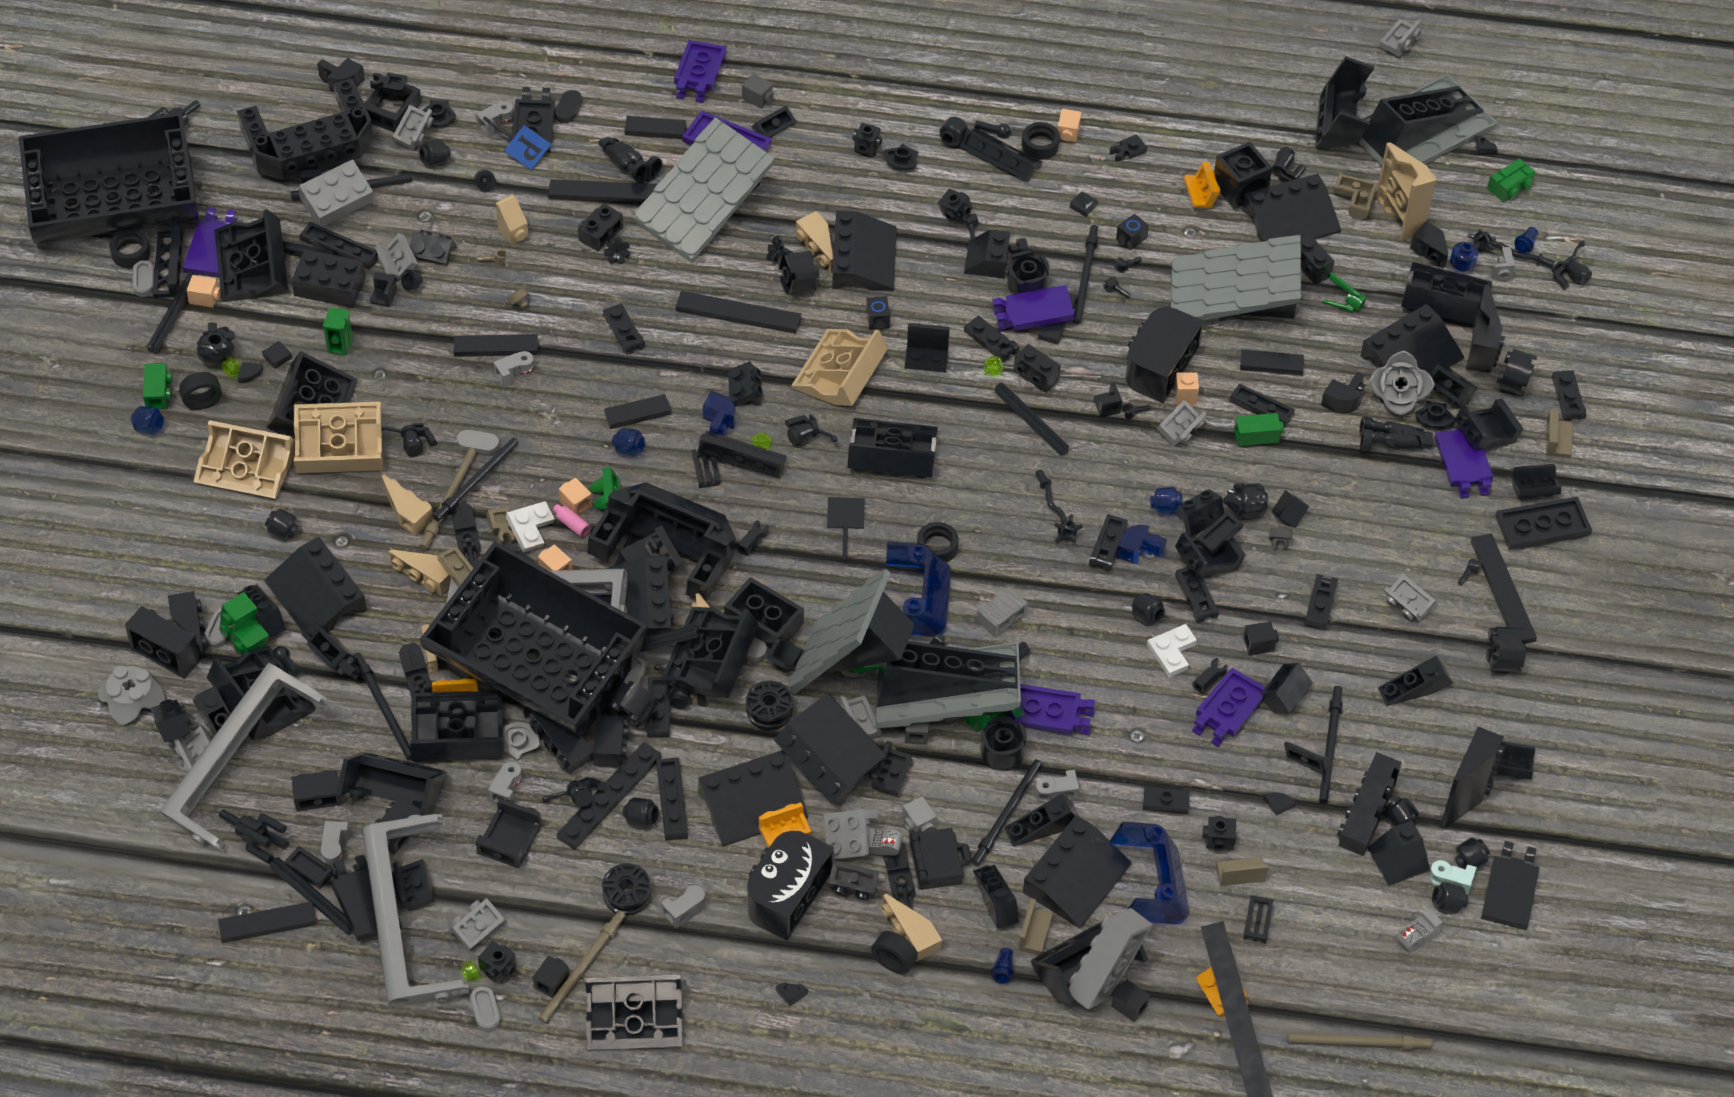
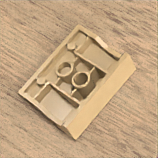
[1375,142,1436,240]
[791,329,888,406]
[294,402,383,473]
[193,420,295,499]

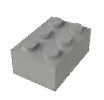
[299,160,373,227]

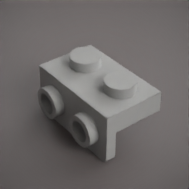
[1379,19,1422,57]
[392,105,434,150]
[375,233,418,280]
[1156,400,1207,446]
[1384,574,1437,622]
[840,695,881,738]
[174,726,211,772]

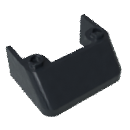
[1315,56,1374,149]
[337,752,447,815]
[1031,922,1149,1003]

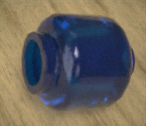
[1450,242,1478,272]
[131,406,164,435]
[612,428,645,457]
[1150,486,1183,515]

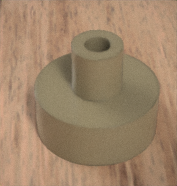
[507,286,528,308]

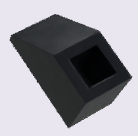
[1410,221,1448,268]

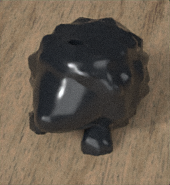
[197,322,235,367]
[1223,483,1268,520]

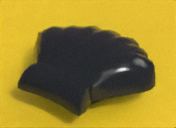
[422,100,456,127]
[883,144,919,170]
[1415,401,1455,429]

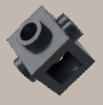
[852,122,883,158]
[938,189,973,223]
[1202,816,1236,851]
[478,940,516,983]

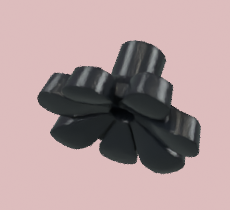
[766,235,789,262]
[604,237,630,264]

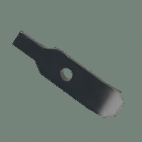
[451,502,481,568]
[399,643,433,698]
[883,842,916,911]

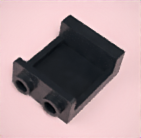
[1454,398,1524,450]
[1175,532,1246,578]
[475,799,542,869]

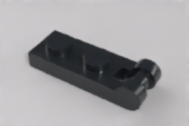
[603,303,645,354]
[964,315,1020,362]
[1552,370,1586,420]
[1089,514,1128,571]
[1175,567,1219,623]
[1305,574,1338,629]

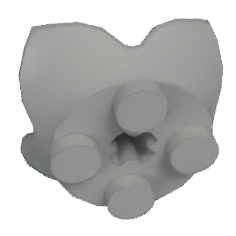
[1369,350,1435,415]
[98,666,165,726]

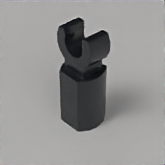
[736,520,769,556]
[1192,658,1228,694]

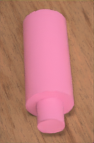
[553,504,592,538]

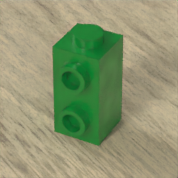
[143,363,172,410]
[1234,413,1284,446]

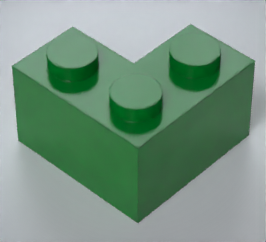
[219,592,269,655]

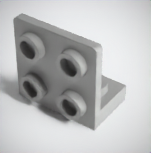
[824,809,878,859]

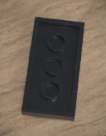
[1495,496,1592,550]

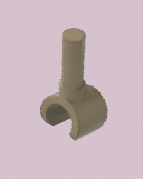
[477,249,506,265]

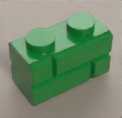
[1487,158,1535,202]
[323,308,353,356]

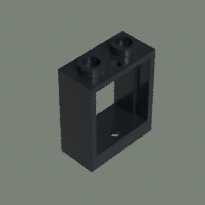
[364,76,422,133]

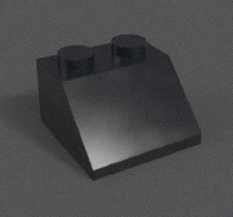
[964,229,1011,279]

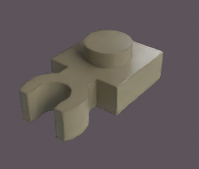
[486,507,515,545]

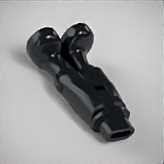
[598,136,663,183]
[1359,416,1433,453]

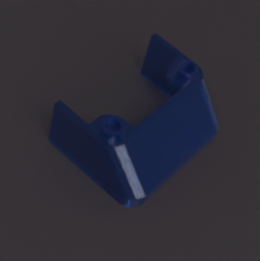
[886,541,951,637]
[1110,821,1189,924]

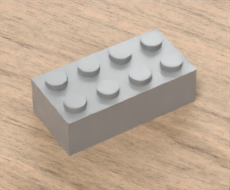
[1069,908,1153,1009]

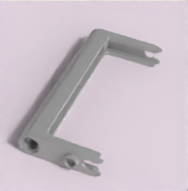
[447,569,627,613]
[160,663,331,853]
[363,814,469,1007]

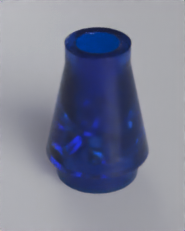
[1514,227,1538,253]
[991,948,1014,984]

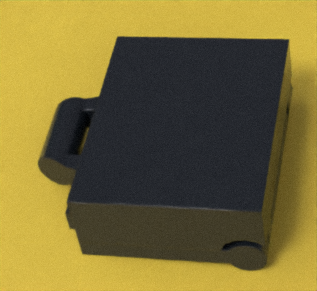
[909,828,972,890]

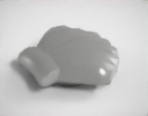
[503,722,540,760]

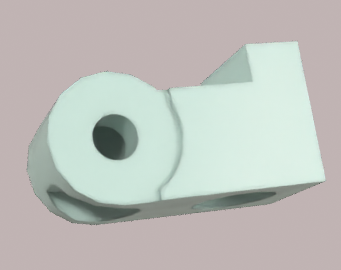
[1429,860,1476,895]

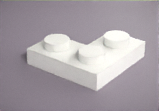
[505,501,554,552]
[1147,624,1197,678]

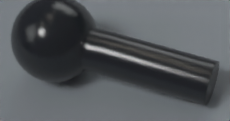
[974,120,1011,138]
[273,646,300,676]

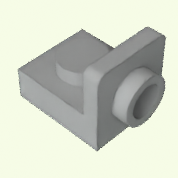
[1492,247,1515,280]

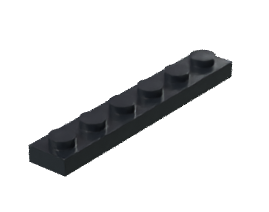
[557,742,662,850]

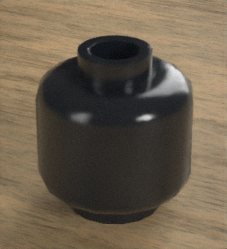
[939,116,968,146]
[419,139,450,167]
[265,509,299,541]
[1132,593,1165,625]
[1385,796,1419,827]
[623,797,659,828]
[1454,837,1490,870]
[1432,881,1468,914]

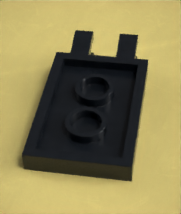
[511,87,556,153]
[1481,841,1540,930]
[331,854,402,941]

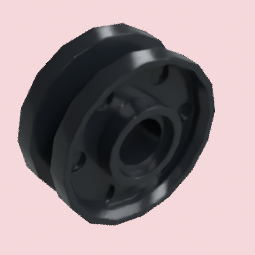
[746,680,793,730]
[602,863,652,916]

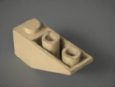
[795,211,833,273]
[382,475,433,536]
[389,550,451,596]
[881,894,942,962]

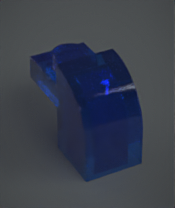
[703,391,736,436]
[1116,525,1167,565]

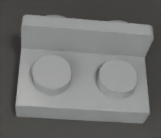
[448,898,505,950]

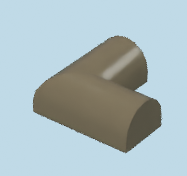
[1333,173,1378,220]

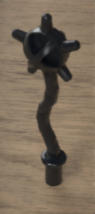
[1467,229,1555,268]
[1035,470,1083,543]

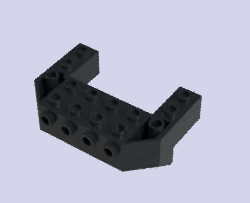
[237,78,374,180]
[587,482,736,602]

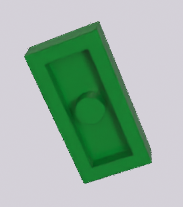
[588,467,620,510]

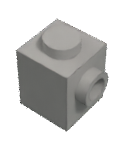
[902,796,937,832]

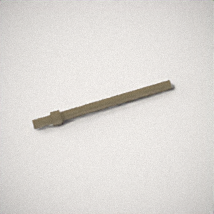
[419,448,477,550]
[538,911,626,1023]
[1288,1033,1432,1050]

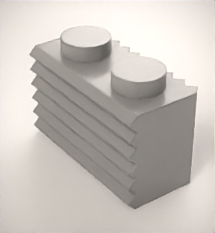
[977,587,1028,637]

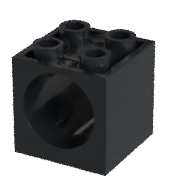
[1214,142,1272,209]

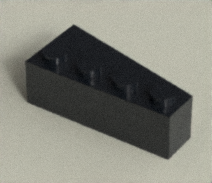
[1337,752,1402,856]

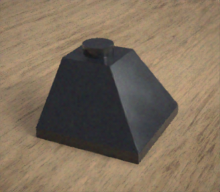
[1368,820,1430,886]

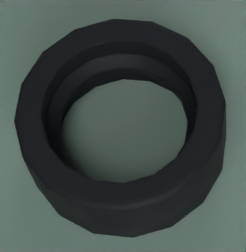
[1021,122,1060,160]
[109,229,150,269]
[179,372,222,410]
[917,522,958,564]
[871,931,918,974]

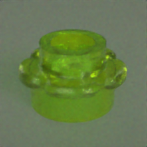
[983,356,1004,375]
[222,357,241,377]
[751,432,772,450]
[460,960,481,982]

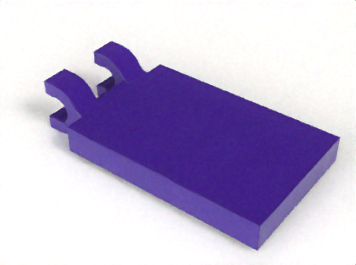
[674,40,727,103]
[183,207,238,278]
[992,285,1075,331]
[1434,429,1493,499]
[1192,668,1265,747]
[1007,684,1095,736]

